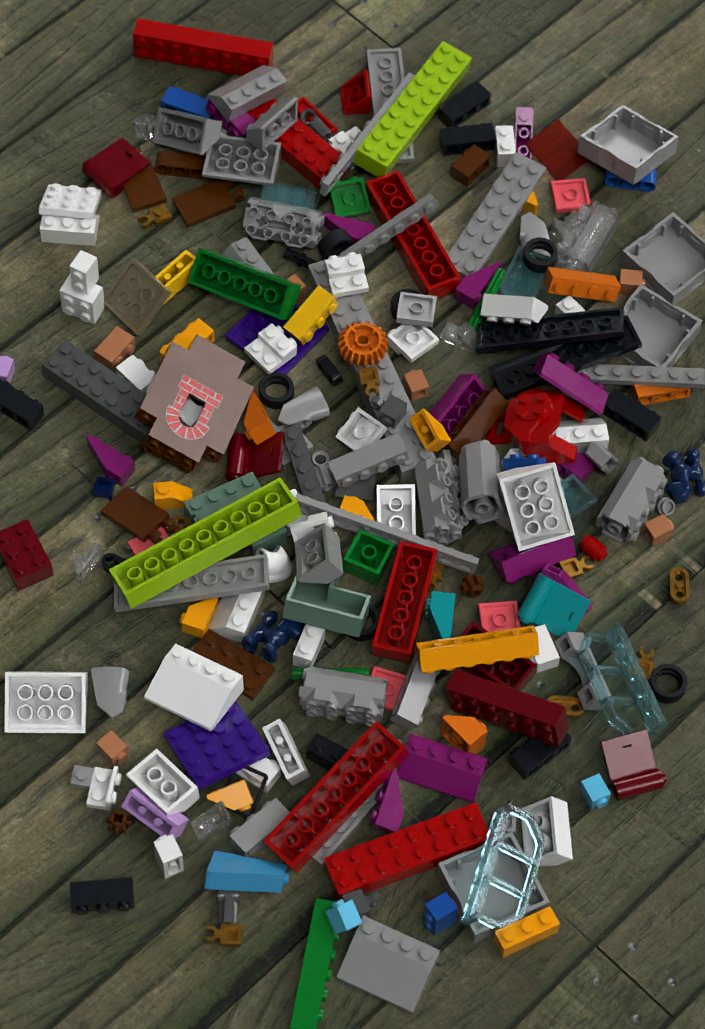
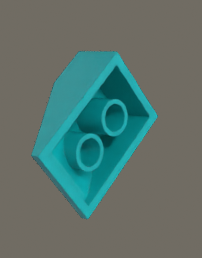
[425,591,456,640]

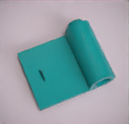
[517,573,591,637]

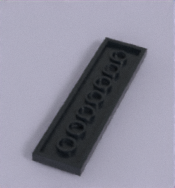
[476,307,625,354]
[490,315,642,399]

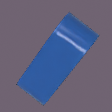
[605,169,657,192]

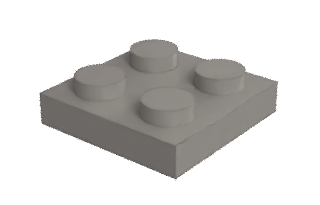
[396,292,437,327]

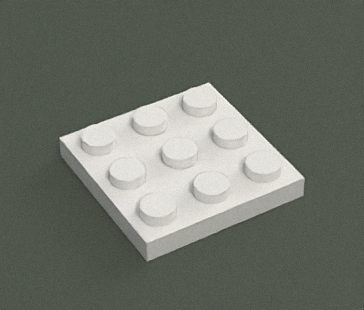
[39,184,102,219]

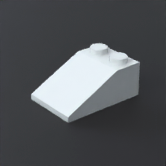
[377,484,416,535]

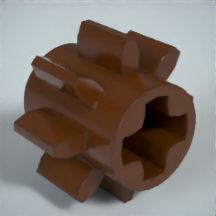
[460,574,485,598]
[106,809,132,836]

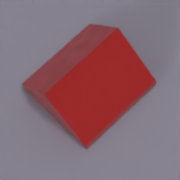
[340,69,371,115]

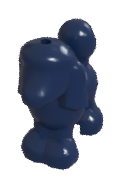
[662,449,705,504]
[242,611,304,663]

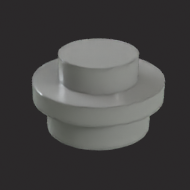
[657,497,675,516]

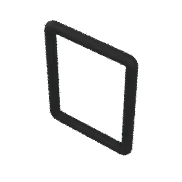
[219,766,268,819]

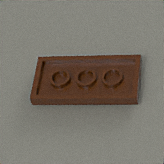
[192,629,275,701]

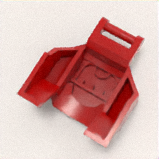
[485,388,586,464]

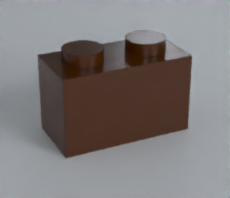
[451,145,490,188]

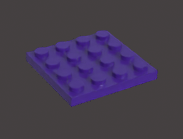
[225,304,329,375]
[163,701,271,790]

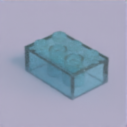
[498,246,551,299]

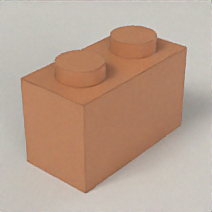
[94,326,136,371]

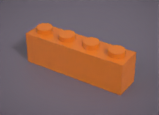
[542,267,621,302]

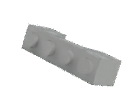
[555,632,613,710]

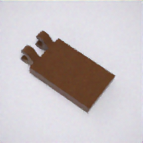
[123,147,167,213]
[172,179,245,228]
[101,486,176,544]

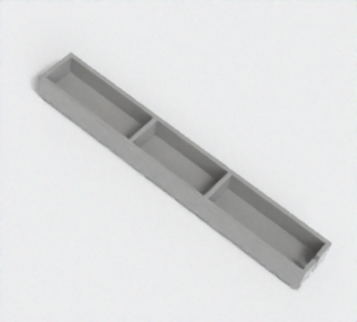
[308,255,437,483]

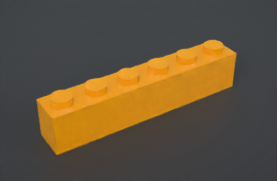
[416,626,539,673]

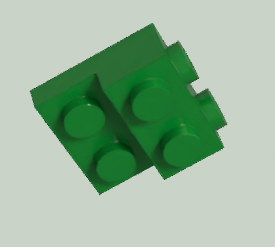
[329,176,371,218]

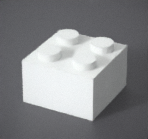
[59,274,105,324]

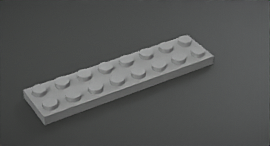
[366,48,414,164]
[448,152,546,277]
[114,554,270,612]

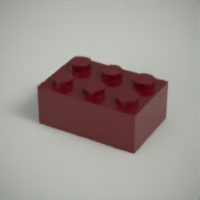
[0,519,54,591]

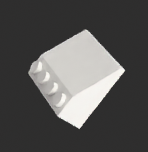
[496,462,575,551]
[144,644,244,731]
[5,671,88,733]

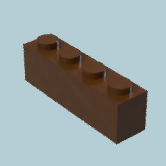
[444,388,509,460]

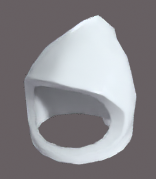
[255,545,292,583]

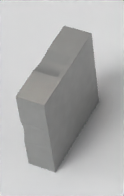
[577,105,679,185]
[620,212,705,305]
[618,284,703,367]
[437,832,550,944]

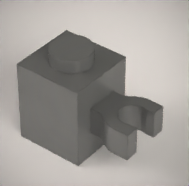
[371,395,407,429]
[342,888,381,920]

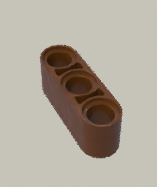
[154,151,206,179]

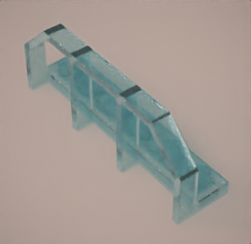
[578,623,668,739]
[461,804,546,930]

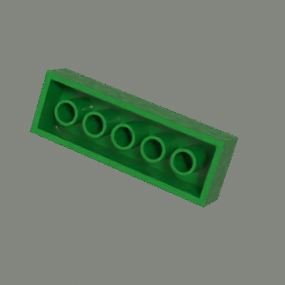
[188,248,301,320]

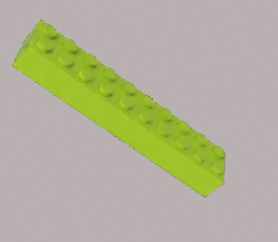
[353,41,472,177]
[109,477,302,609]

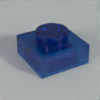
[92,476,116,499]

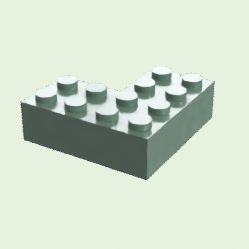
[184,472,287,556]
[283,563,371,638]

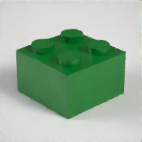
[343,529,395,585]

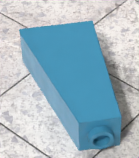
[204,850,290,893]

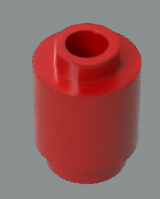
[579,535,608,563]

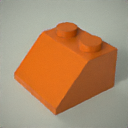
[440,715,488,755]

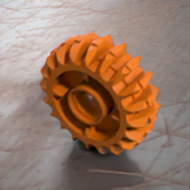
[338,320,388,368]

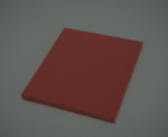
[525,119,590,180]

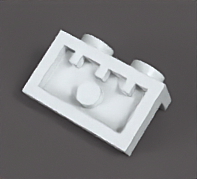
[86,766,122,811]

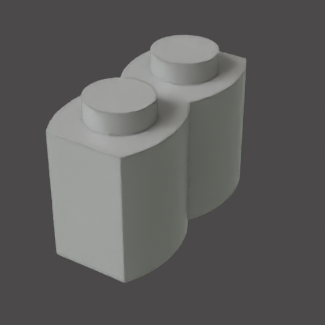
[585,442,620,475]

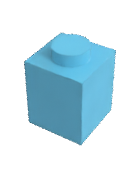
[579,774,611,809]
[325,899,362,934]

